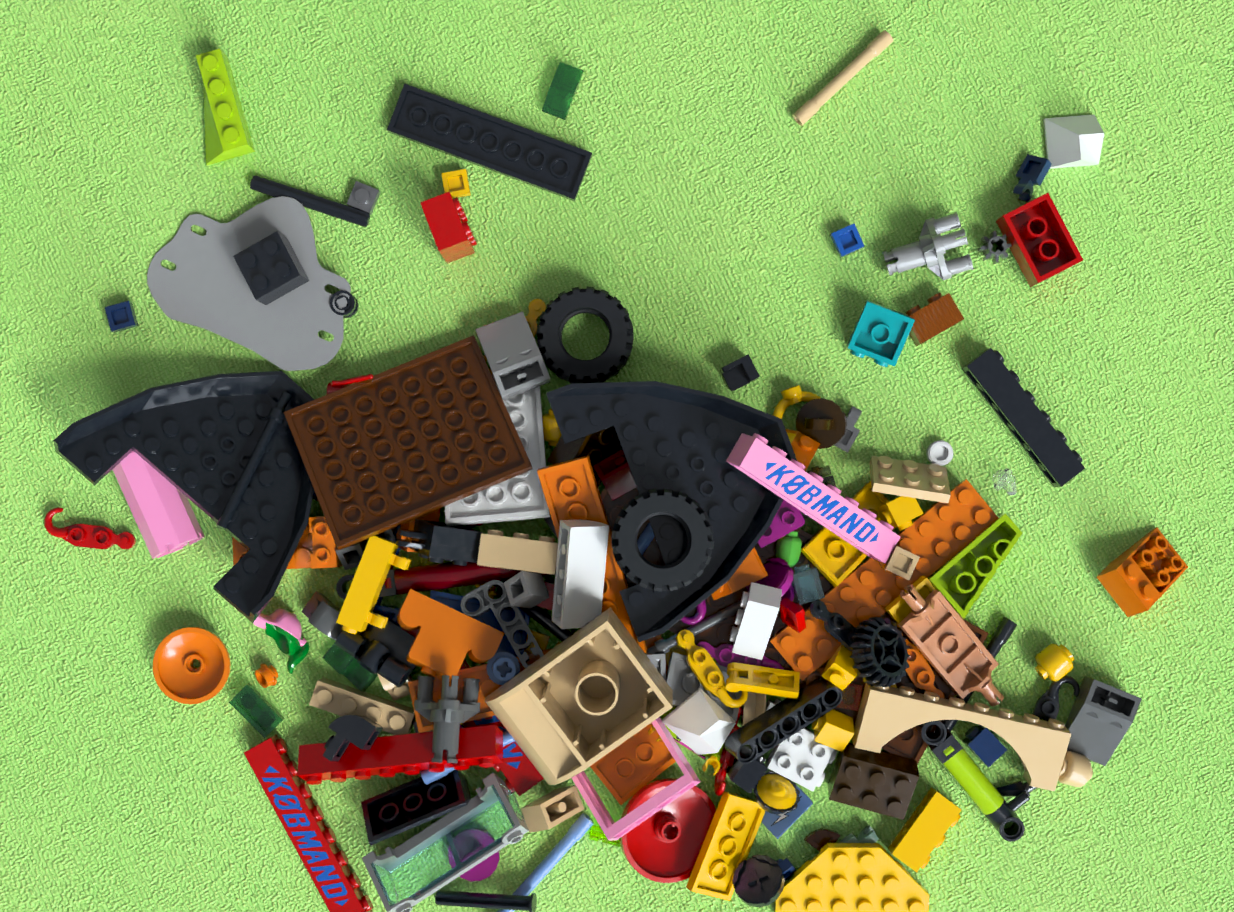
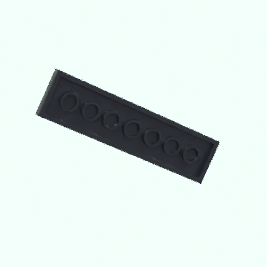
[387,83,592,201]

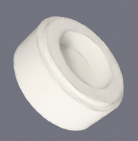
[926,441,953,466]

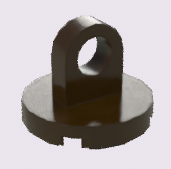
[795,398,847,449]

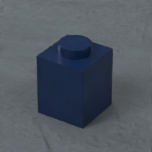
[962,725,1007,767]

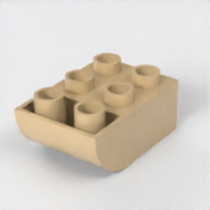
[484,607,673,785]

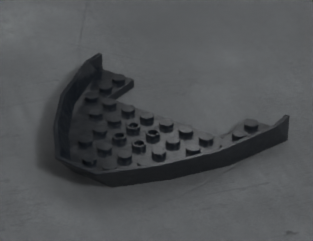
[53,371,315,623]
[547,381,797,642]

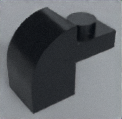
[323,715,383,761]

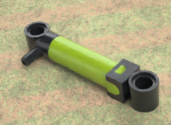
[916,720,1030,842]

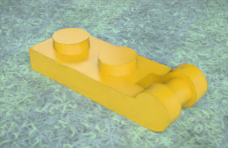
[726,662,800,699]

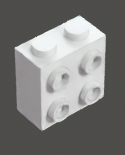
[765,728,837,791]

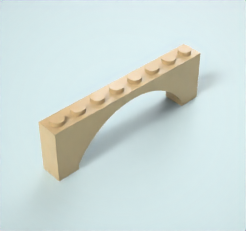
[851,683,1071,791]

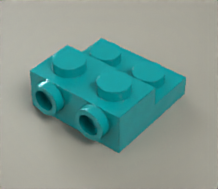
[847,300,915,367]

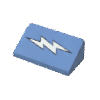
[761,785,813,839]

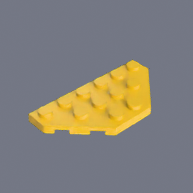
[774,843,929,912]

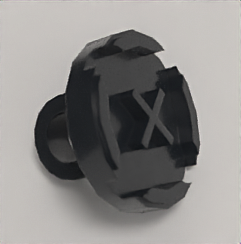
[732,854,785,908]

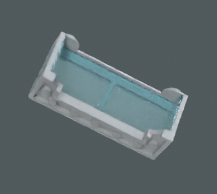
[362,773,529,912]

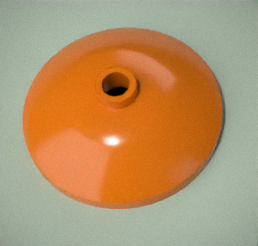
[153,627,231,704]

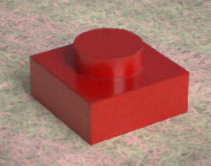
[780,597,806,633]

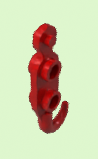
[44,507,136,549]
[714,706,743,796]

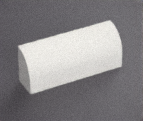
[551,520,609,629]

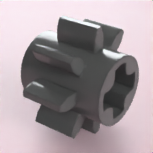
[978,231,1012,264]

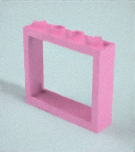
[572,717,701,840]

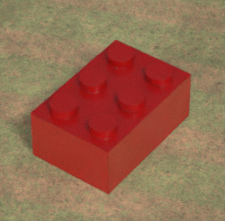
[420,192,477,264]
[996,193,1083,288]

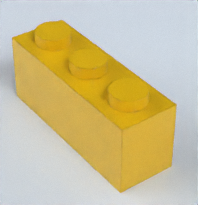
[887,787,961,872]

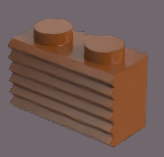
[905,293,964,346]

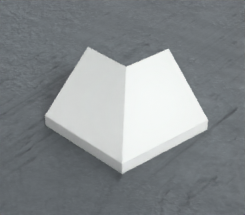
[1043,115,1104,169]
[662,688,736,755]

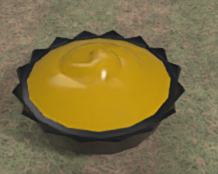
[753,770,800,815]

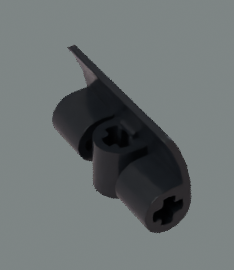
[336,610,417,688]

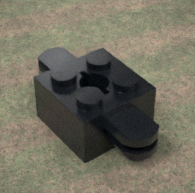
[395,519,482,566]

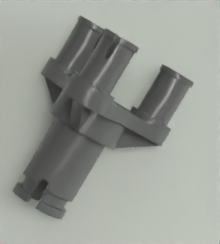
[414,675,480,763]

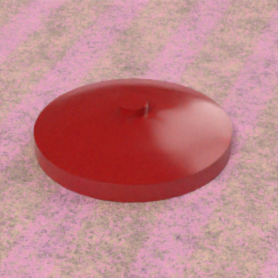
[619,778,716,883]

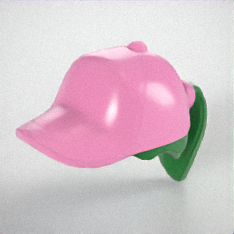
[253,608,310,674]

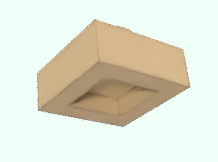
[884,546,920,580]

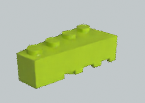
[928,513,1023,619]

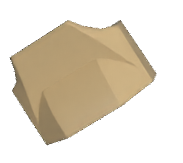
[741,677,766,727]

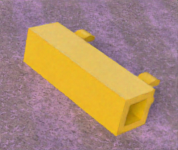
[336,535,411,634]

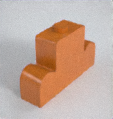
[397,589,505,680]

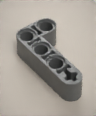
[461,580,544,669]

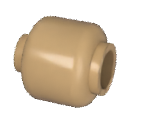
[1058,751,1093,787]

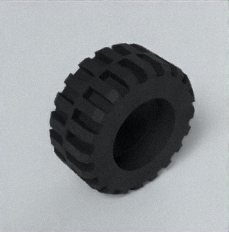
[537,286,634,384]
[612,489,714,592]

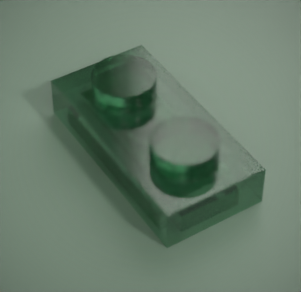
[229,683,285,738]

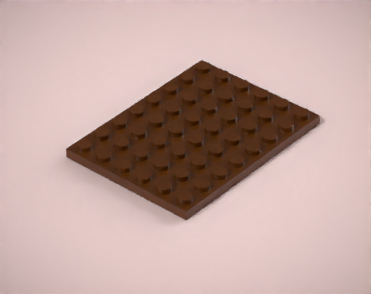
[284,335,533,550]

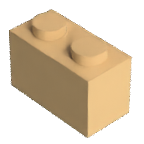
[520,785,584,833]

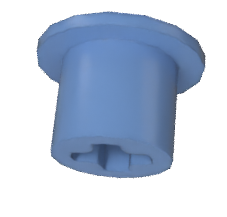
[487,652,520,685]

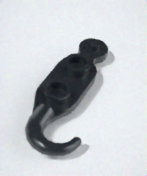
[810,600,855,651]
[1032,675,1080,721]

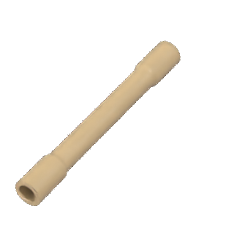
[792,30,893,126]

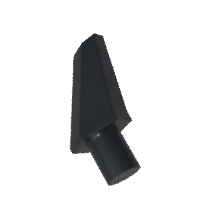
[996,781,1037,797]

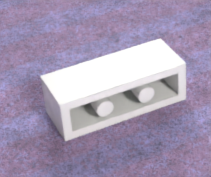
[729,582,782,660]

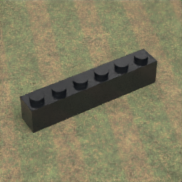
[961,348,1085,487]

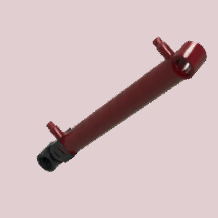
[336,562,550,600]

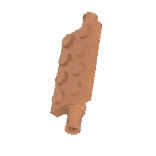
[898,585,1004,706]

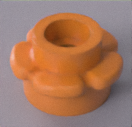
[255,663,278,688]

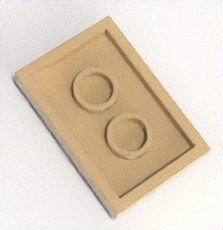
[869,455,951,503]

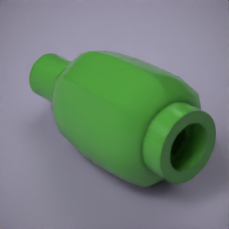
[775,531,802,567]

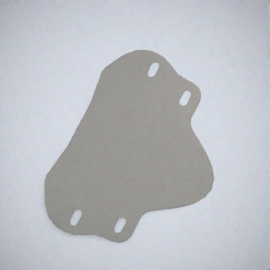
[147,196,351,371]

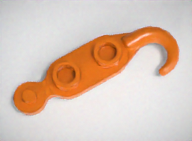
[897,626,944,699]

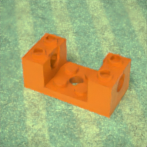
[232,516,343,569]

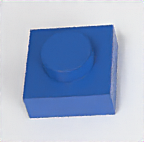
[830,224,864,258]

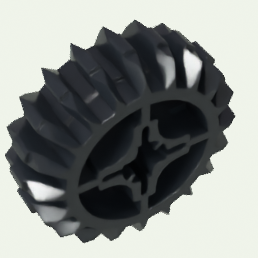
[848,616,911,687]

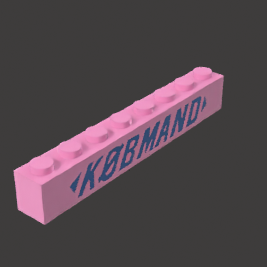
[726,433,900,564]

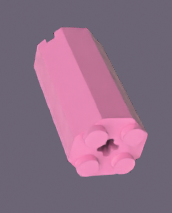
[112,451,205,559]

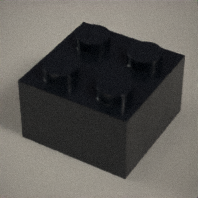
[233,231,309,305]

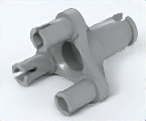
[883,212,974,281]

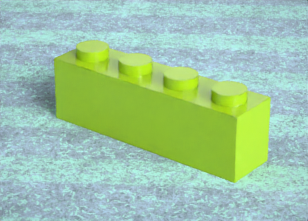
[196,48,255,166]

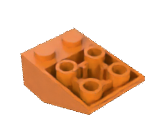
[1097,527,1188,617]

